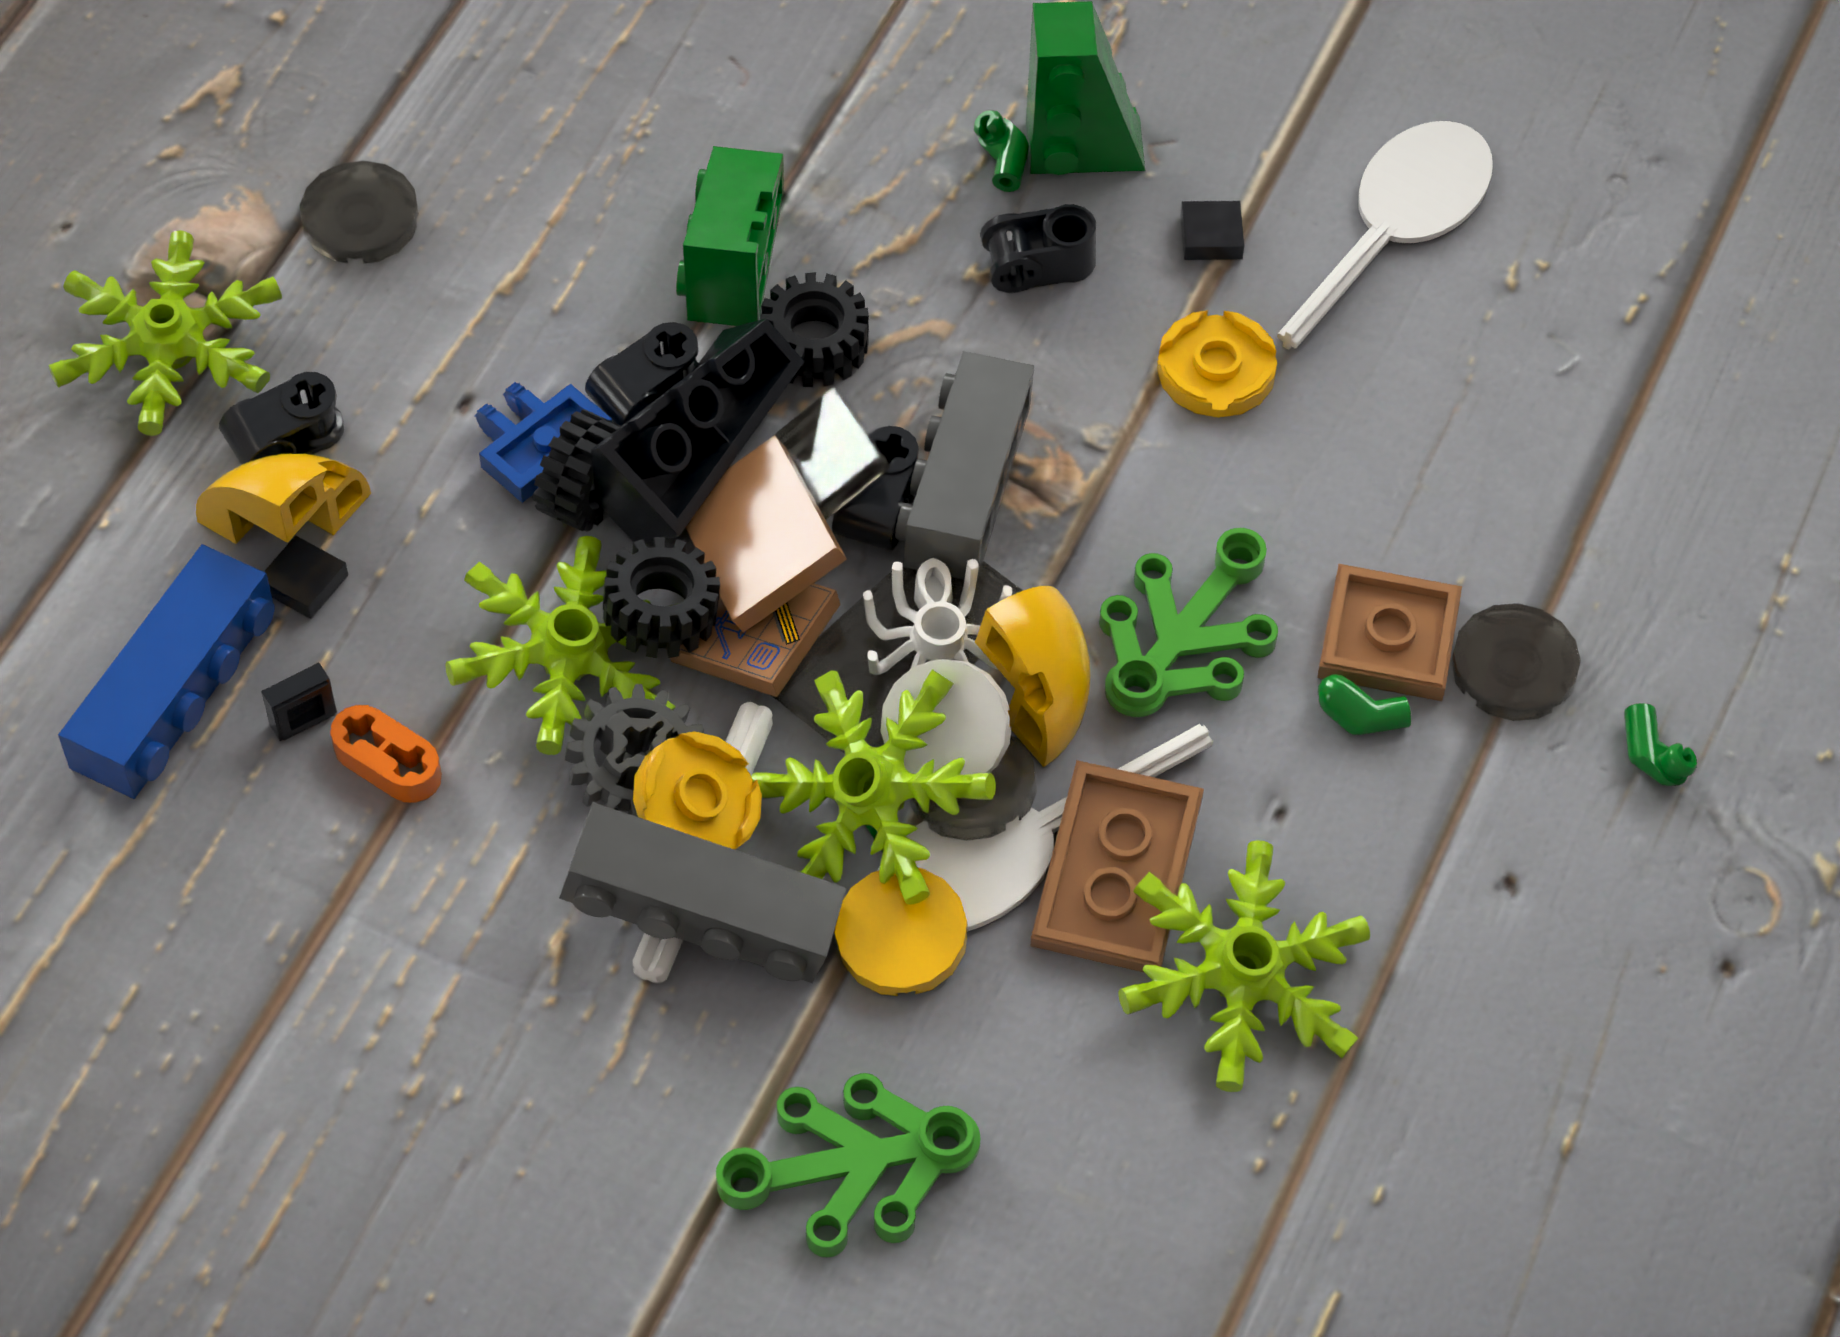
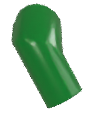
[974,110,1029,192]
[1317,674,1411,735]
[1624,703,1697,786]

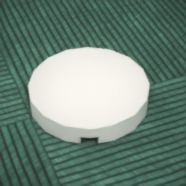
[880,659,1011,775]

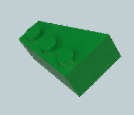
[1026,1,1146,175]
[676,146,784,326]

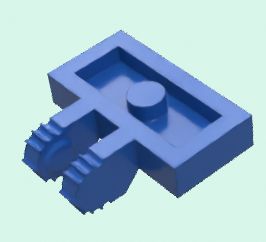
[474,382,612,503]

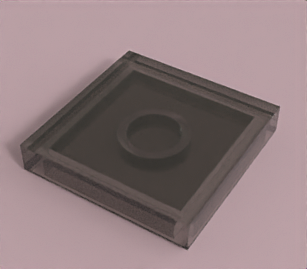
[769,387,890,520]

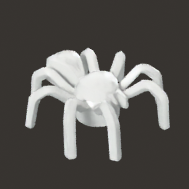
[863,558,1012,675]

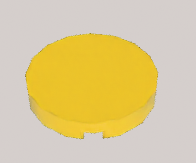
[1157,310,1277,418]
[633,731,762,850]
[834,868,968,996]

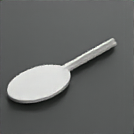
[1277,121,1493,350]
[877,724,1213,932]

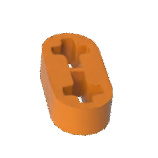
[330,705,442,803]

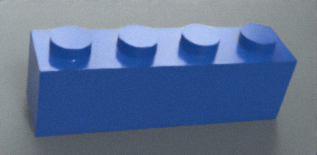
[58,544,275,799]

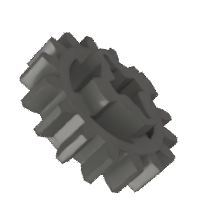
[565,684,704,817]

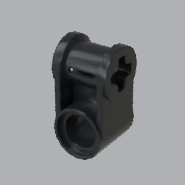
[980,204,1096,293]
[585,322,699,426]
[219,372,344,465]
[832,426,919,550]

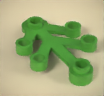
[1099,528,1278,717]
[716,1073,981,1258]

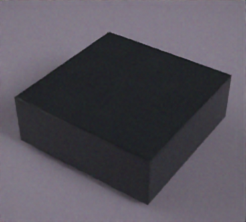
[1180,201,1244,260]
[264,535,348,619]
[261,662,337,741]

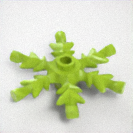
[48,230,282,436]
[445,535,679,755]
[751,669,996,905]
[1118,840,1370,1092]

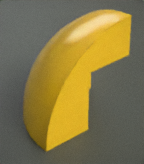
[196,454,371,544]
[975,586,1090,767]

